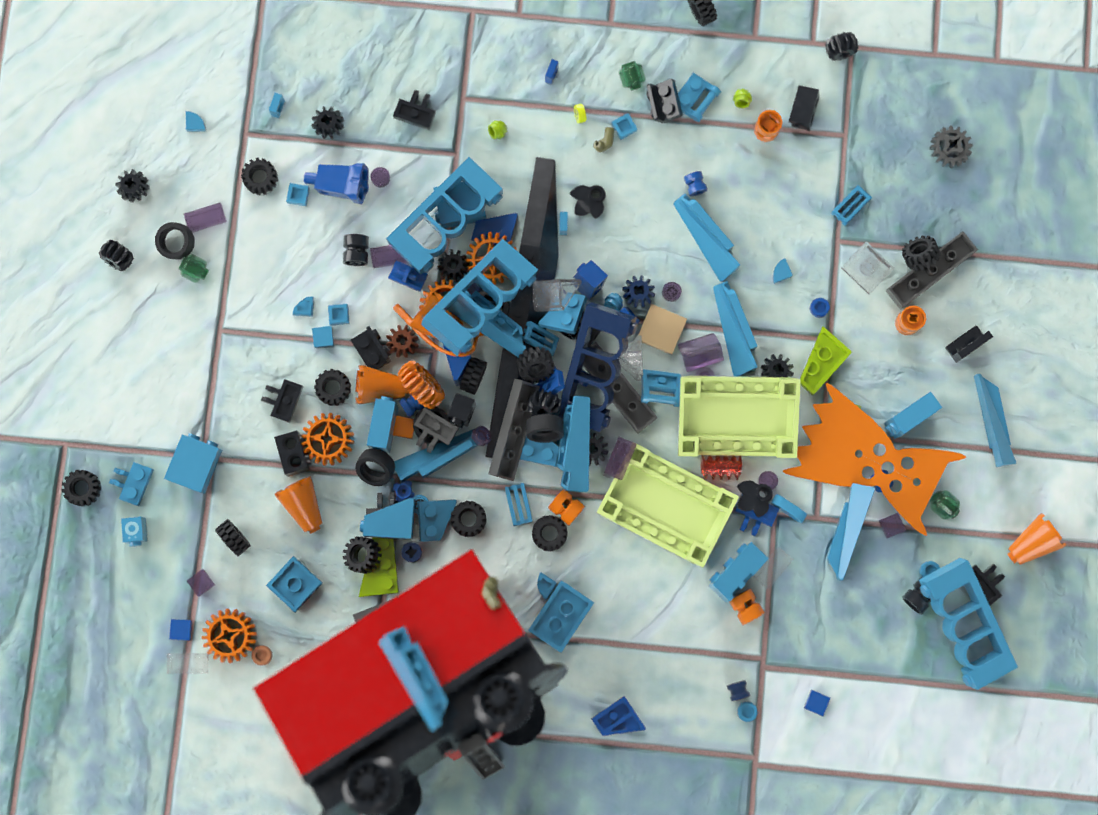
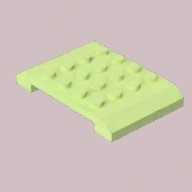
[678,376,801,458]
[597,442,739,568]

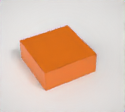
[393,416,414,439]

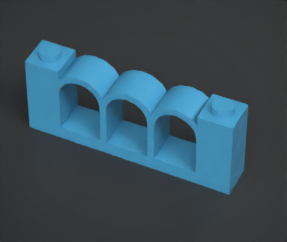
[386,157,503,275]
[421,239,538,356]
[919,558,1018,690]

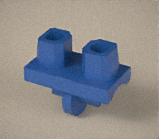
[388,261,428,293]

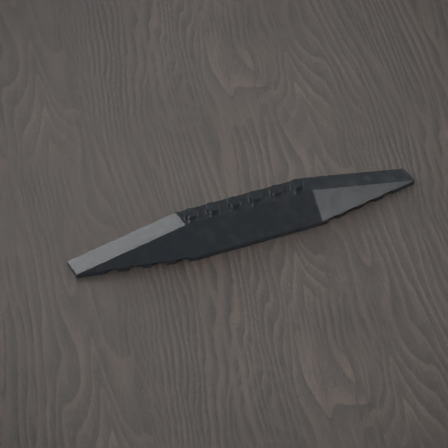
[485,157,559,458]

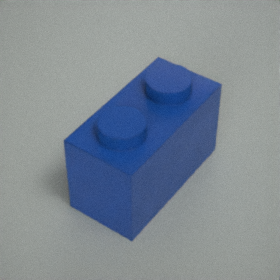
[572,260,608,301]

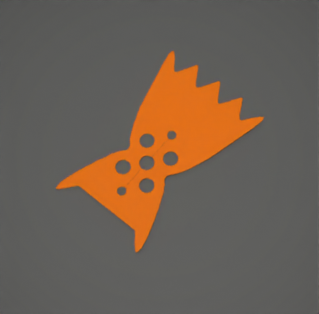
[783,383,967,536]

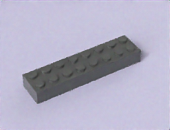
[886,231,978,310]
[583,342,657,434]
[488,379,540,481]
[457,733,505,780]

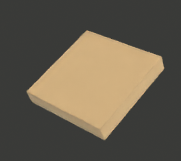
[636,304,687,355]

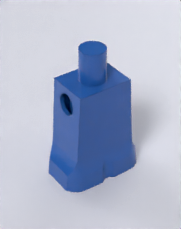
[304,163,369,205]

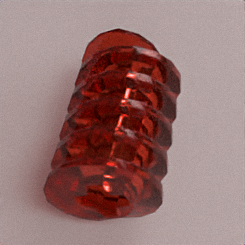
[700,455,742,480]

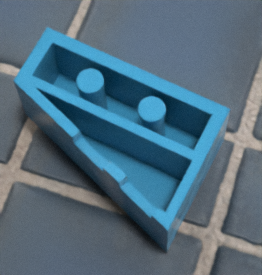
[709,542,769,602]

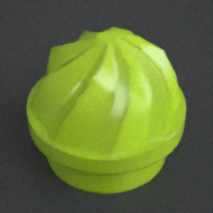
[733,88,752,108]
[488,120,507,139]

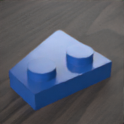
[471,213,518,246]
[591,696,646,736]

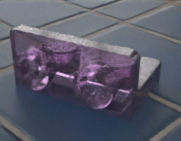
[603,437,636,480]

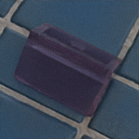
[678,333,724,372]

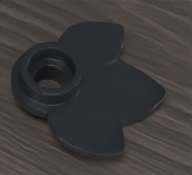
[570,185,606,219]
[737,480,773,518]

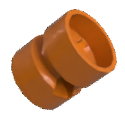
[754,110,783,142]
[895,306,926,335]
[548,489,585,525]
[729,588,765,625]

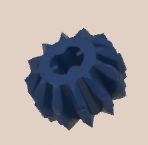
[622,275,655,308]

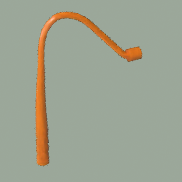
[393,304,484,357]

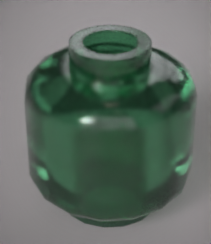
[619,61,646,91]
[178,254,209,283]
[930,490,960,520]

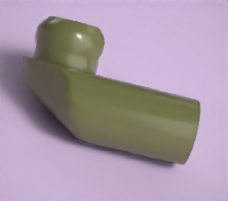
[593,127,614,152]
[482,576,501,610]

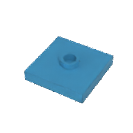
[266,556,323,613]

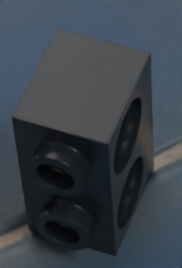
[448,393,476,428]
[274,430,312,477]

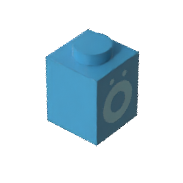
[121,516,148,547]

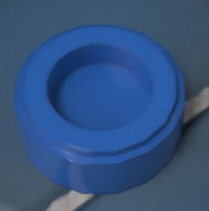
[810,298,830,318]

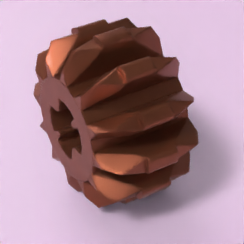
[386,325,419,358]

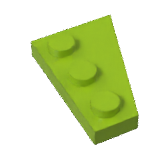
[800,326,852,396]
[358,538,399,597]

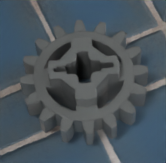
[929,125,973,168]

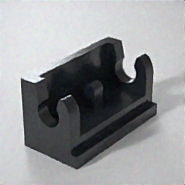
[789,85,820,132]

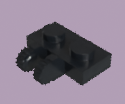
[393,90,436,130]
[261,379,304,423]
[972,564,1005,606]

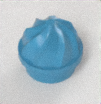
[604,293,623,311]

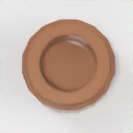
[252,645,273,666]

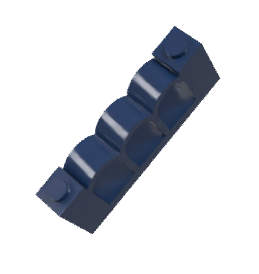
[558,302,637,432]

